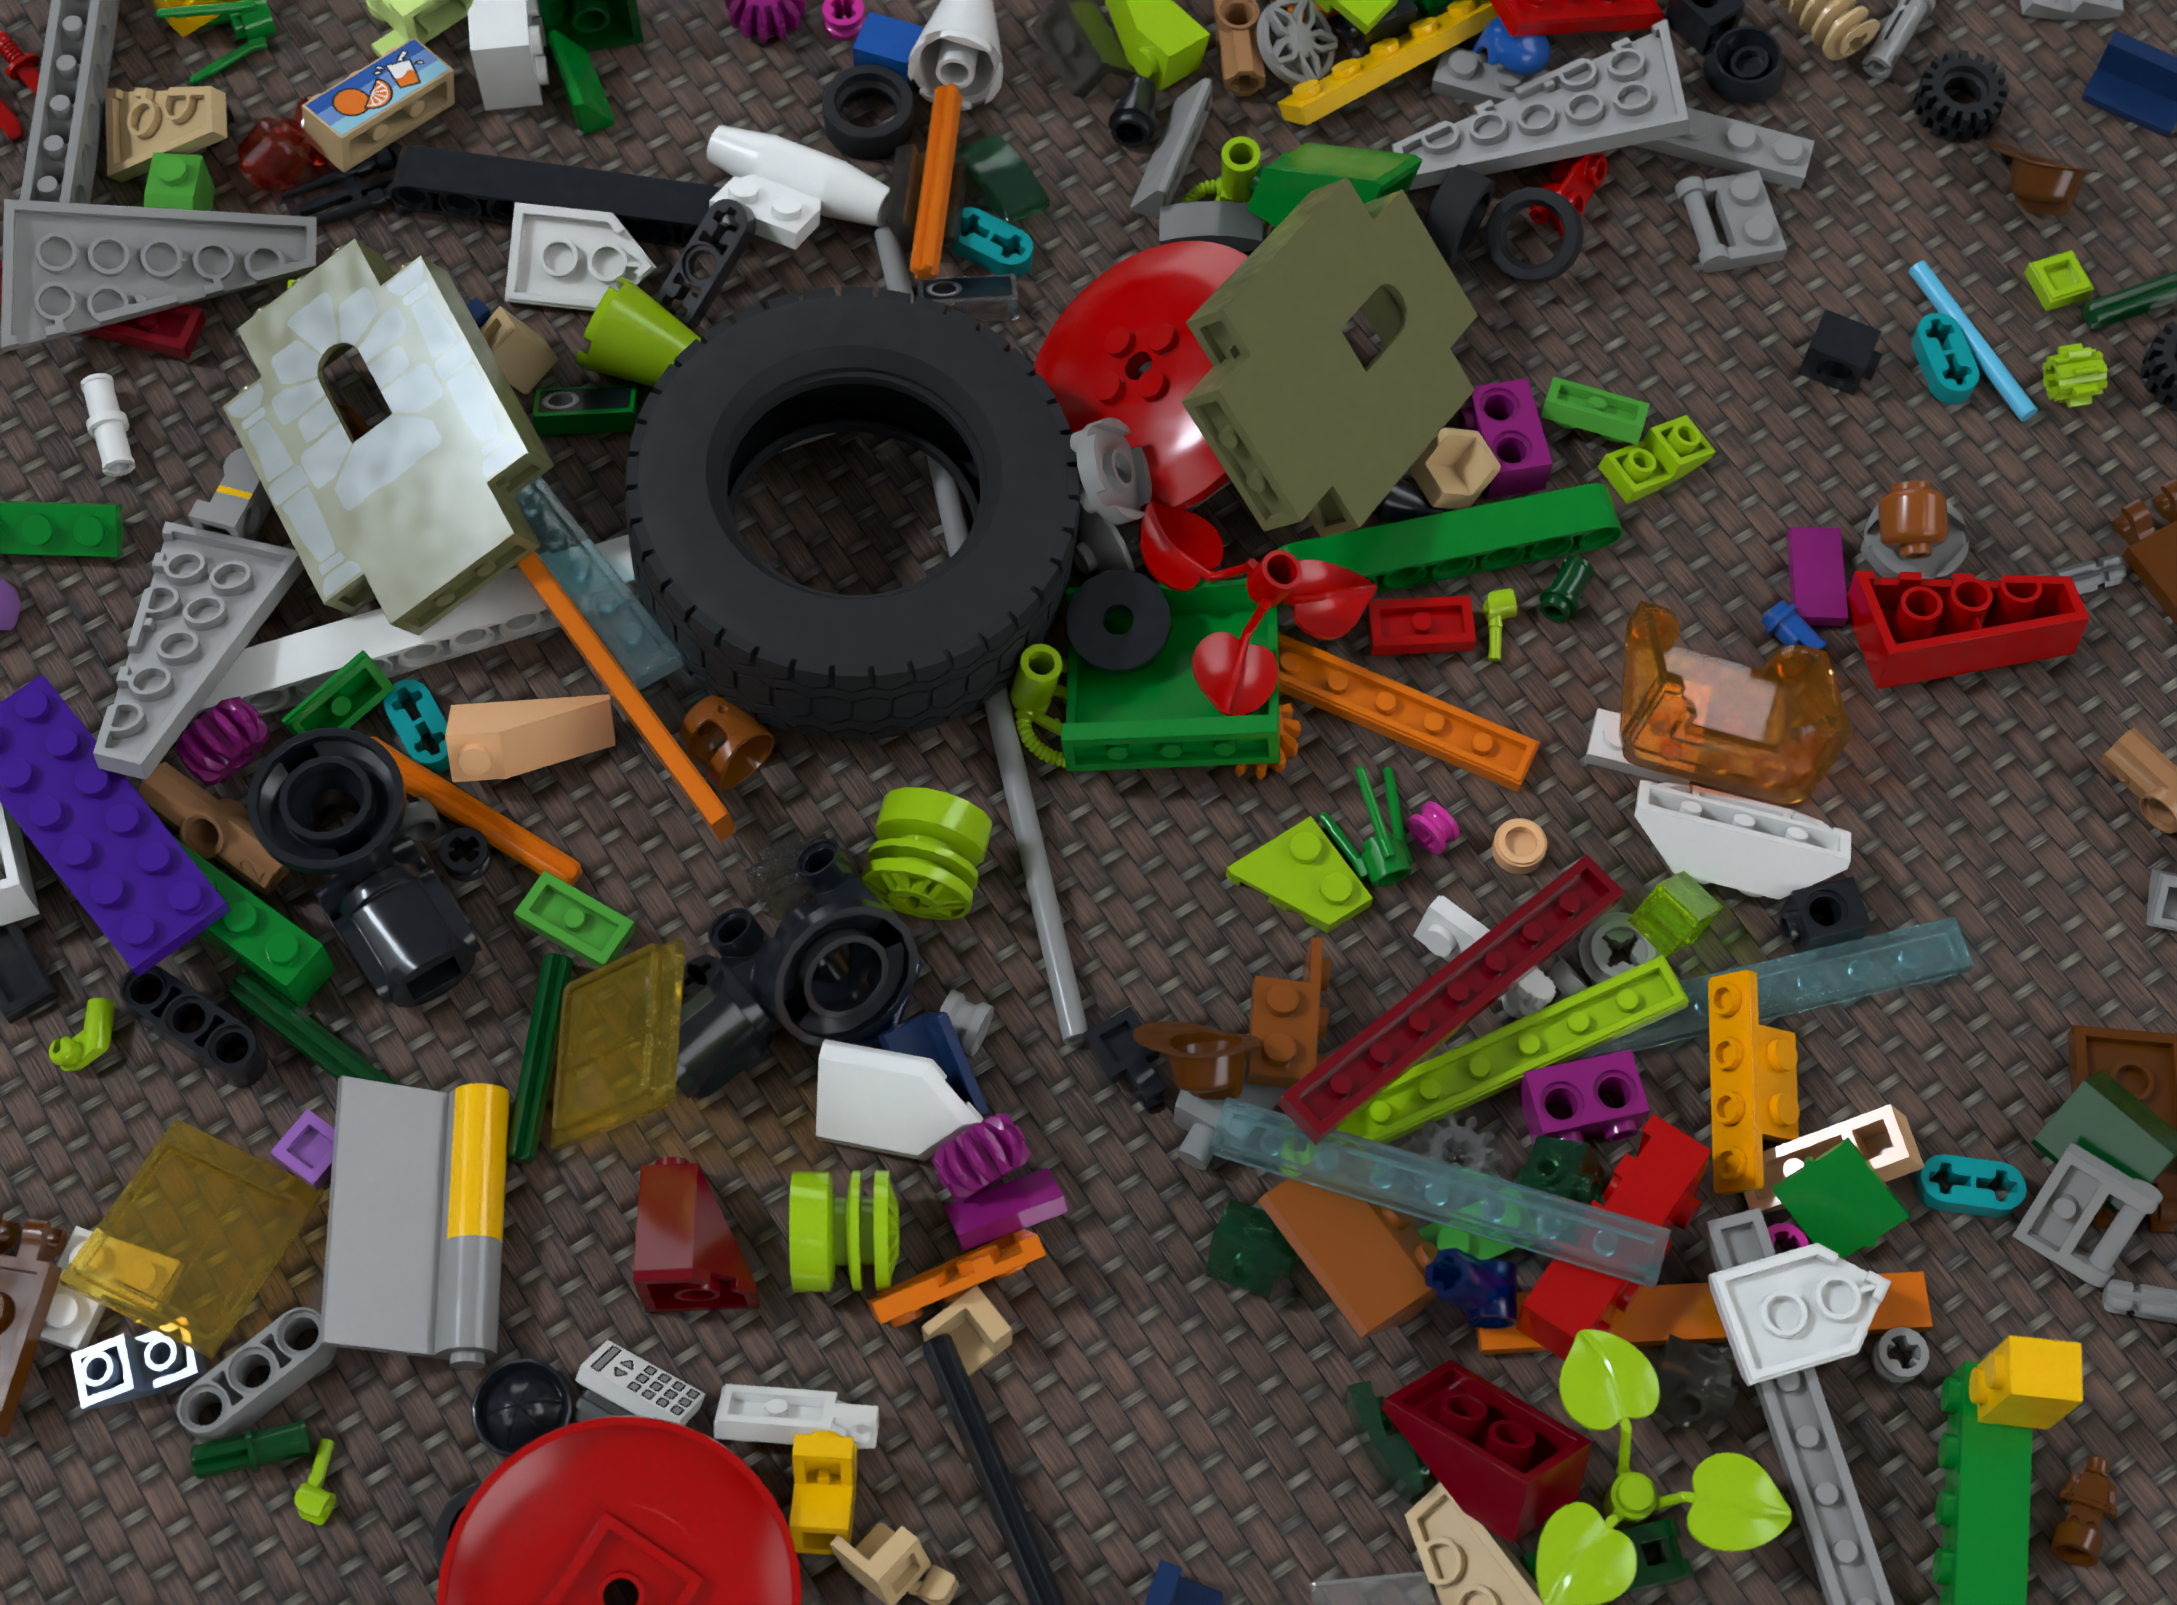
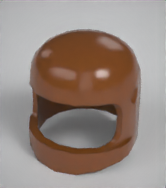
[679,695,775,793]

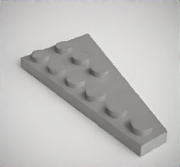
[1392,19,1690,190]
[0,199,317,353]
[93,521,305,780]

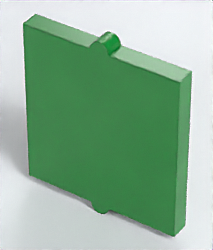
[1772,1137,1909,1259]

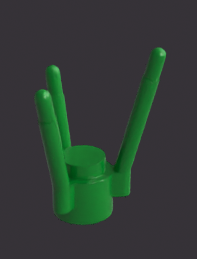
[156,0,276,85]
[1319,765,1414,887]

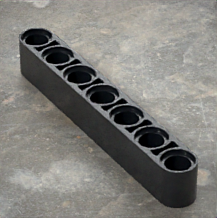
[389,145,728,248]

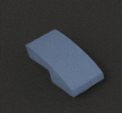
[71,1319,207,1410]

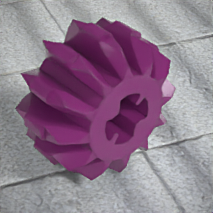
[725,0,806,44]
[175,696,271,786]
[932,1114,1031,1200]

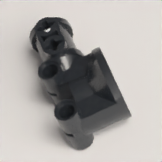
[247,728,482,1007]
[629,838,918,1099]

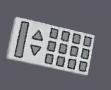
[575,1340,705,1425]

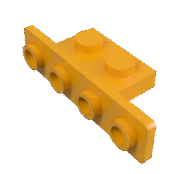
[1708,970,1800,1195]

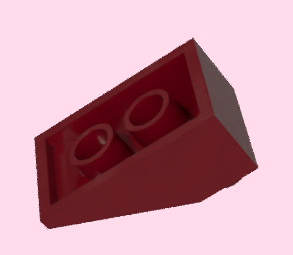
[1382,1360,1593,1543]

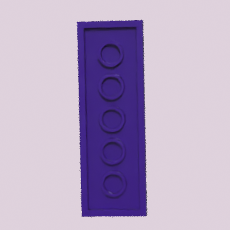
[0,674,231,977]

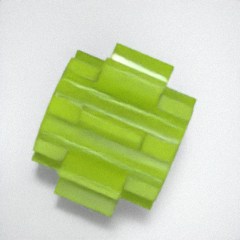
[2042,343,2108,408]

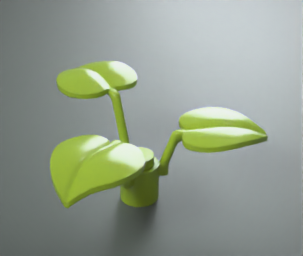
[1536,1329,1792,1605]

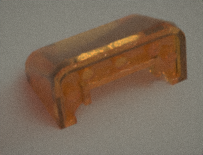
[1619,600,1853,804]

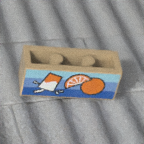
[302,37,455,173]

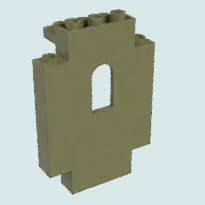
[1181,177,1478,538]

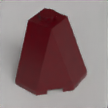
[633,1157,760,1313]

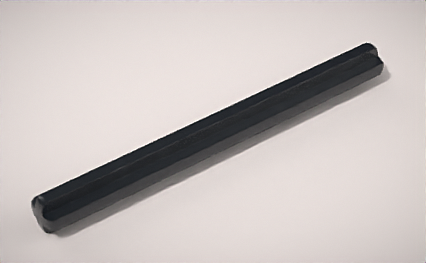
[923,1333,1066,1605]

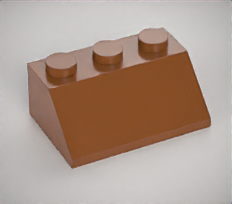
[1257,1147,1455,1339]

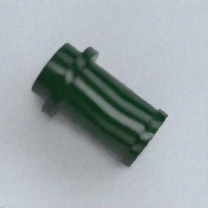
[1539,555,1594,623]

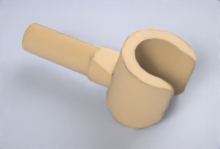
[907,1565,959,1605]

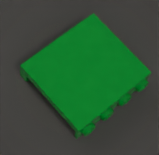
[1061,578,1280,772]

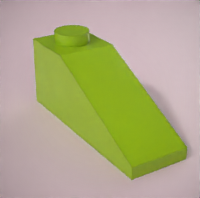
[1104,0,1210,91]

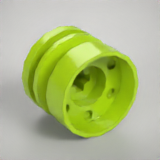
[861,787,992,920]
[789,1170,900,1293]

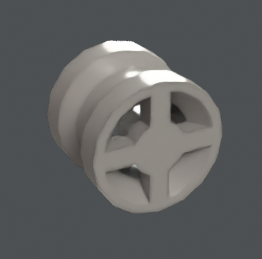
[939,989,994,1056]

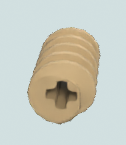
[1778,0,1880,61]

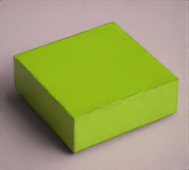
[2024,250,2094,312]

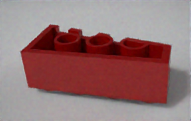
[1847,571,2090,689]
[1516,1114,1712,1361]

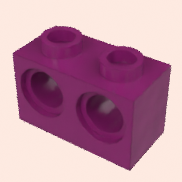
[1458,378,1553,499]
[1517,1049,1650,1154]

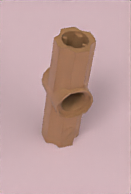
[1213,0,1266,97]
[2099,728,2177,834]
[137,762,291,895]

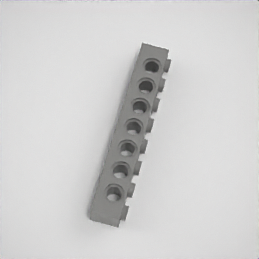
[20,0,120,204]

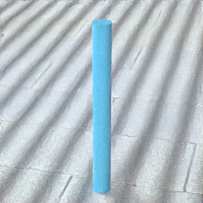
[1908,261,2038,422]

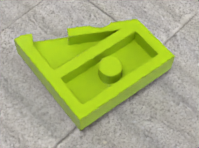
[1226,816,1373,933]

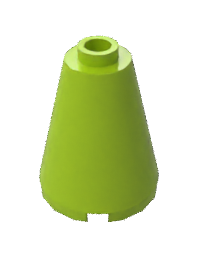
[576,276,701,387]

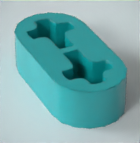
[948,207,1033,278]
[1911,313,1980,404]
[383,680,450,774]
[1914,1154,2027,1218]

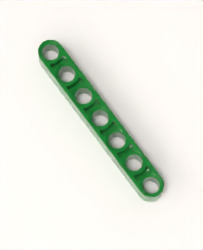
[1277,483,1623,609]

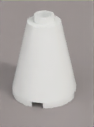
[908,0,1004,111]

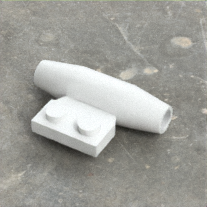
[707,125,896,250]

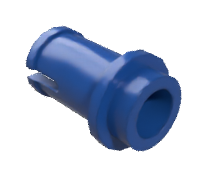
[1761,600,1828,666]

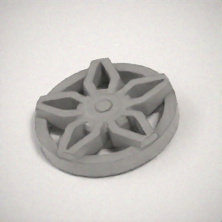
[1257,0,1338,86]

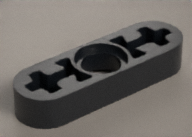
[655,199,756,330]

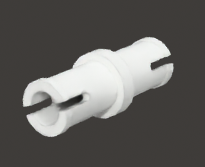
[80,373,136,477]

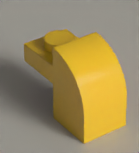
[789,1430,857,1555]

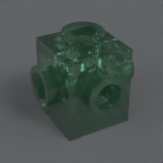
[1516,1136,1605,1230]
[1205,1199,1297,1297]

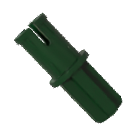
[190,1418,312,1479]

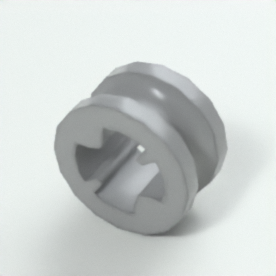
[1871,1327,1929,1384]

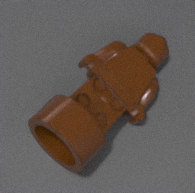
[2050,1455,2117,1567]

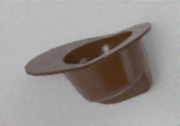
[1987,141,2098,216]
[1133,1021,1260,1101]

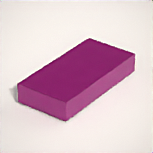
[1786,527,1848,626]
[943,1167,1068,1251]

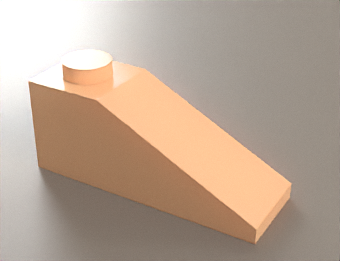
[445,694,616,782]
[1743,1104,1925,1214]

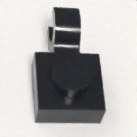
[1084,1006,1166,1112]

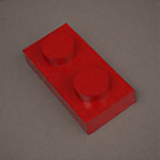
[1366,595,1476,656]

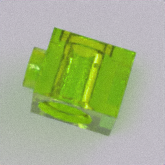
[1627,871,1724,958]

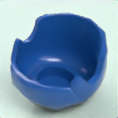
[1473,16,1551,76]

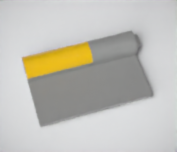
[319,1076,510,1370]

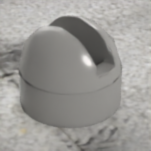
[1545,959,1589,1004]

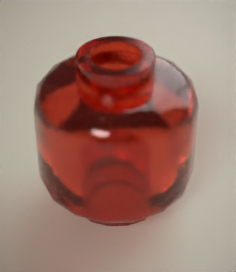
[237,116,312,191]

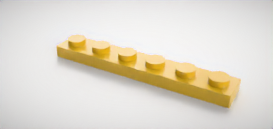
[1278,0,1498,126]

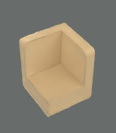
[480,306,559,394]
[1409,428,1501,509]
[922,1285,1012,1376]
[830,1523,932,1605]

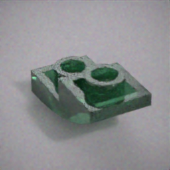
[956,133,1050,224]
[1343,1380,1430,1503]

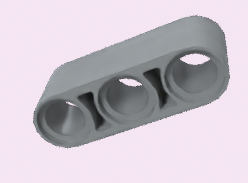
[177,1307,337,1443]

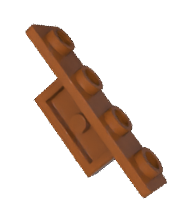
[1246,937,1331,1154]

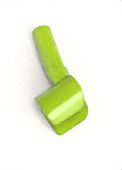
[1483,588,1517,662]
[294,1439,336,1526]

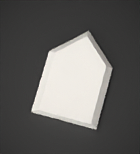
[505,202,657,311]
[816,1039,984,1161]
[1708,1243,1891,1386]

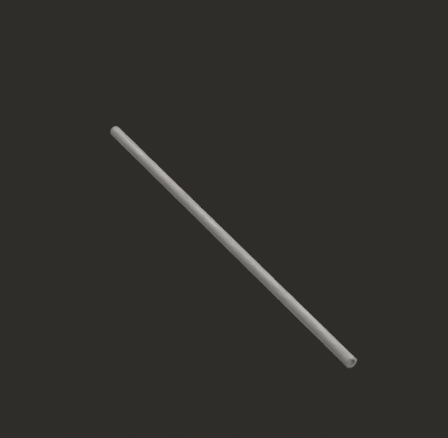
[874,225,1088,1044]

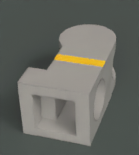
[188,448,272,541]

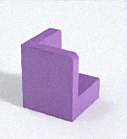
[270,1109,335,1191]

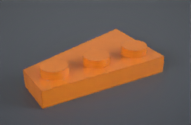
[866,1229,1046,1328]

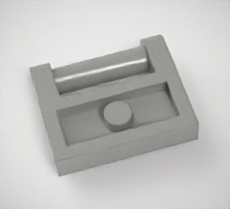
[1675,170,1787,273]
[2012,1142,2163,1287]

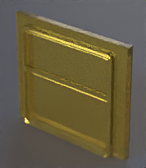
[551,939,686,1151]
[59,1119,323,1359]

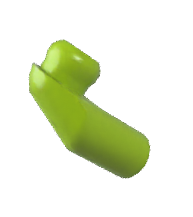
[49,998,116,1072]

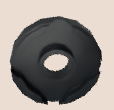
[1066,569,1172,675]

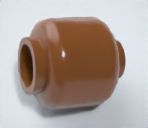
[1878,481,1949,559]

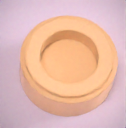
[1492,818,1547,874]

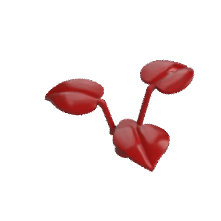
[1139,500,1378,716]

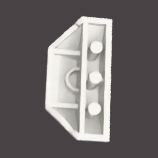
[1634,780,1851,900]

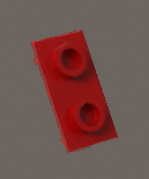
[1529,151,1608,238]

